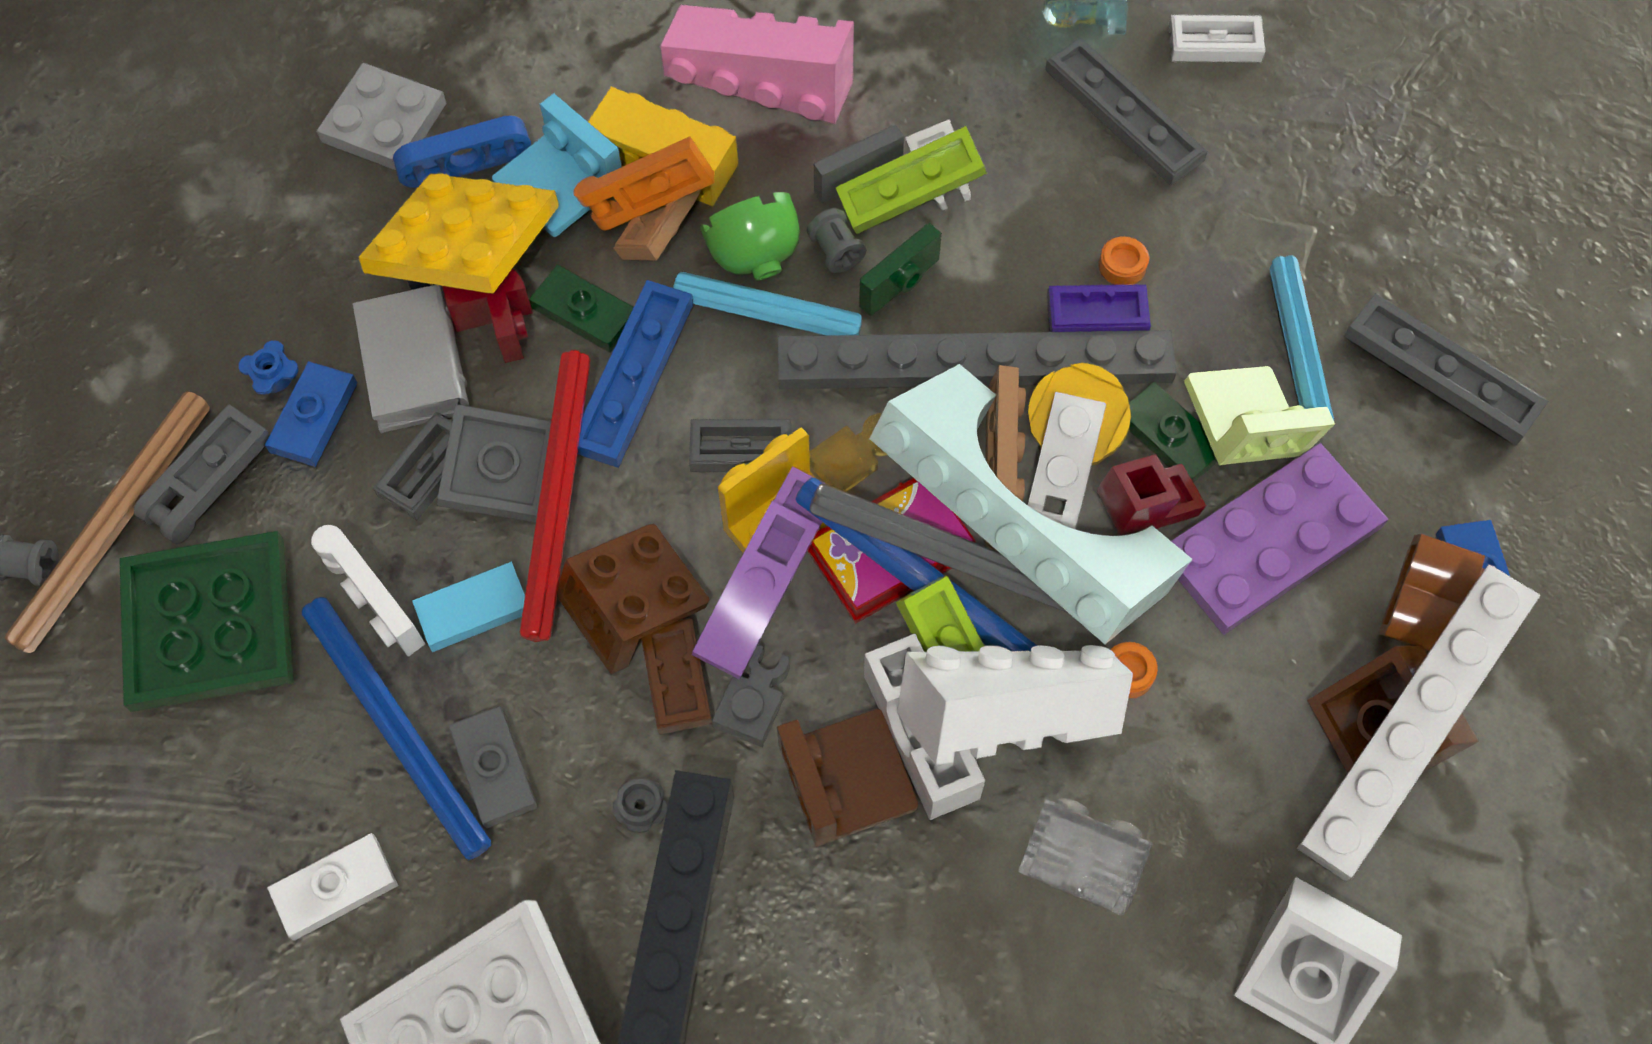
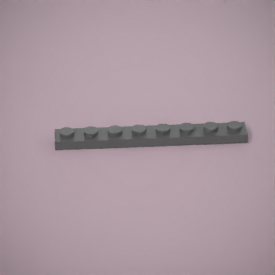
[778,330,1176,389]

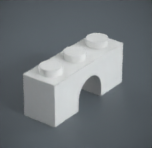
[864,634,985,820]

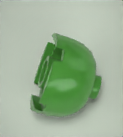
[700,192,800,281]

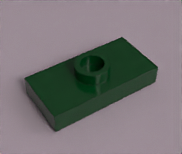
[859,223,942,316]
[529,264,634,353]
[1129,382,1217,483]

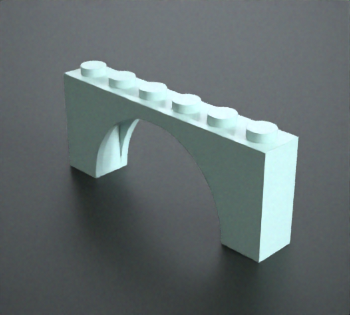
[869,364,1192,644]

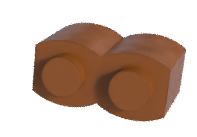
[1379,534,1485,652]

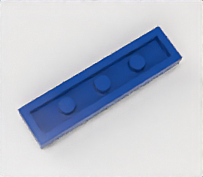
[577,280,693,468]

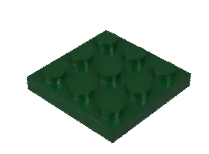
[119,531,294,712]

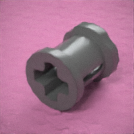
[806,208,867,273]
[0,534,59,586]

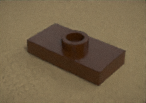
[641,619,712,735]

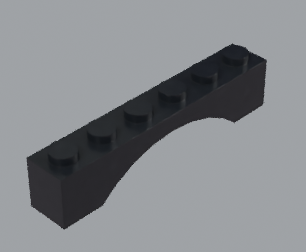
[618,770,734,1044]

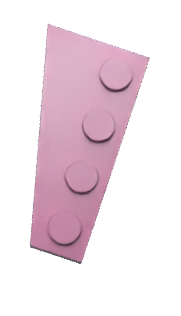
[660,5,854,124]

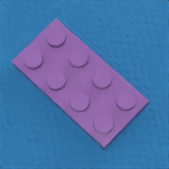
[1171,443,1388,635]

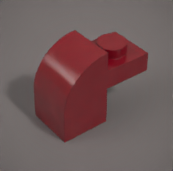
[443,268,533,363]
[1097,454,1207,536]

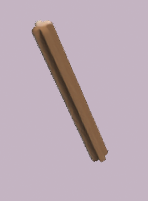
[5,391,210,654]

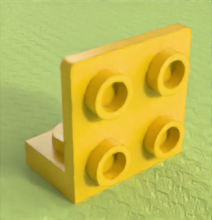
[718,428,827,553]

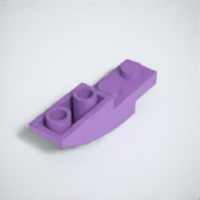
[692,466,828,679]

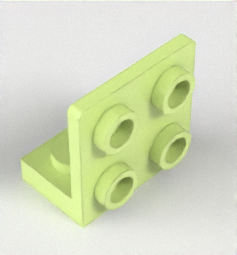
[1184,366,1335,465]

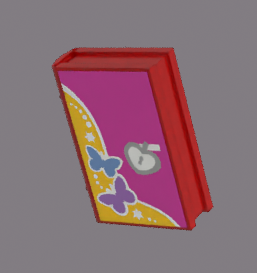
[808,478,976,624]

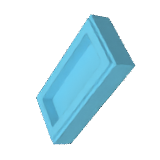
[412,561,525,652]

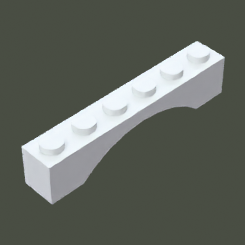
[1297,564,1540,882]

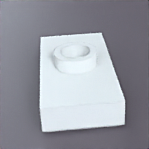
[267,833,398,941]

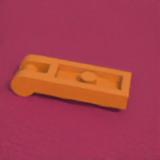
[573,136,714,230]

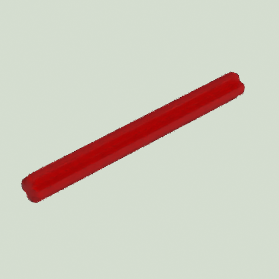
[519,350,591,642]

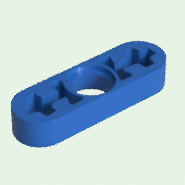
[393,116,531,188]

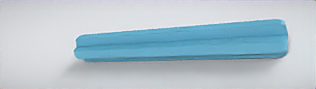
[1270,255,1334,421]
[673,272,862,336]

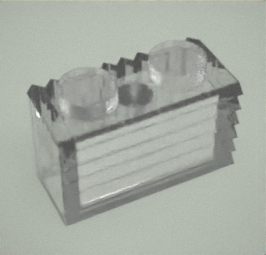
[1018,798,1153,915]

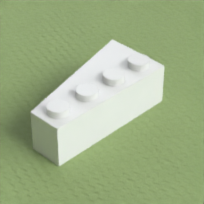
[897,645,1133,765]

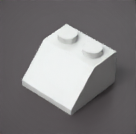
[1234,877,1402,1044]

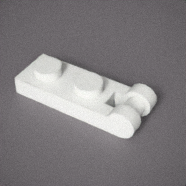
[1028,392,1106,530]
[311,525,425,657]

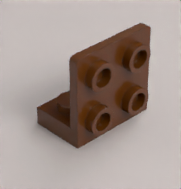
[557,524,709,675]
[777,709,918,847]

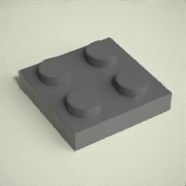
[437,404,551,523]

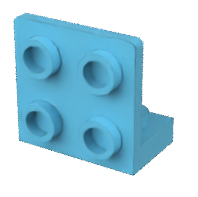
[492,93,622,237]

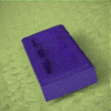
[1047,284,1151,332]

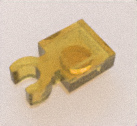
[809,413,887,492]

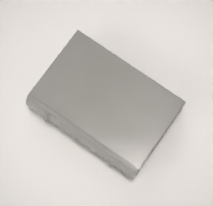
[353,285,469,433]

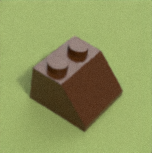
[1307,646,1479,773]

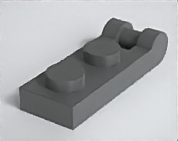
[134,404,270,544]

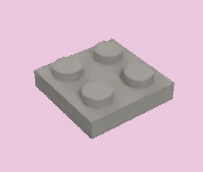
[317,63,447,170]

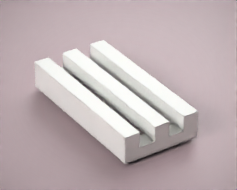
[1169,15,1265,62]

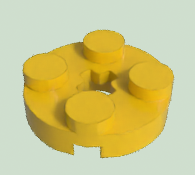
[1028,363,1131,466]

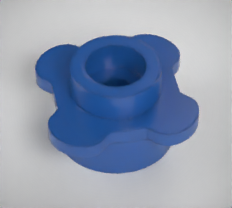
[238,341,299,395]

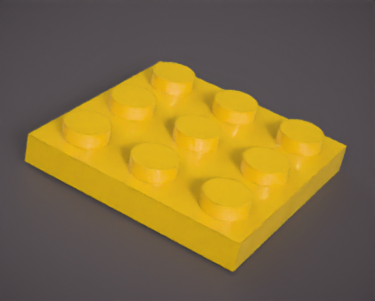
[358,173,559,294]

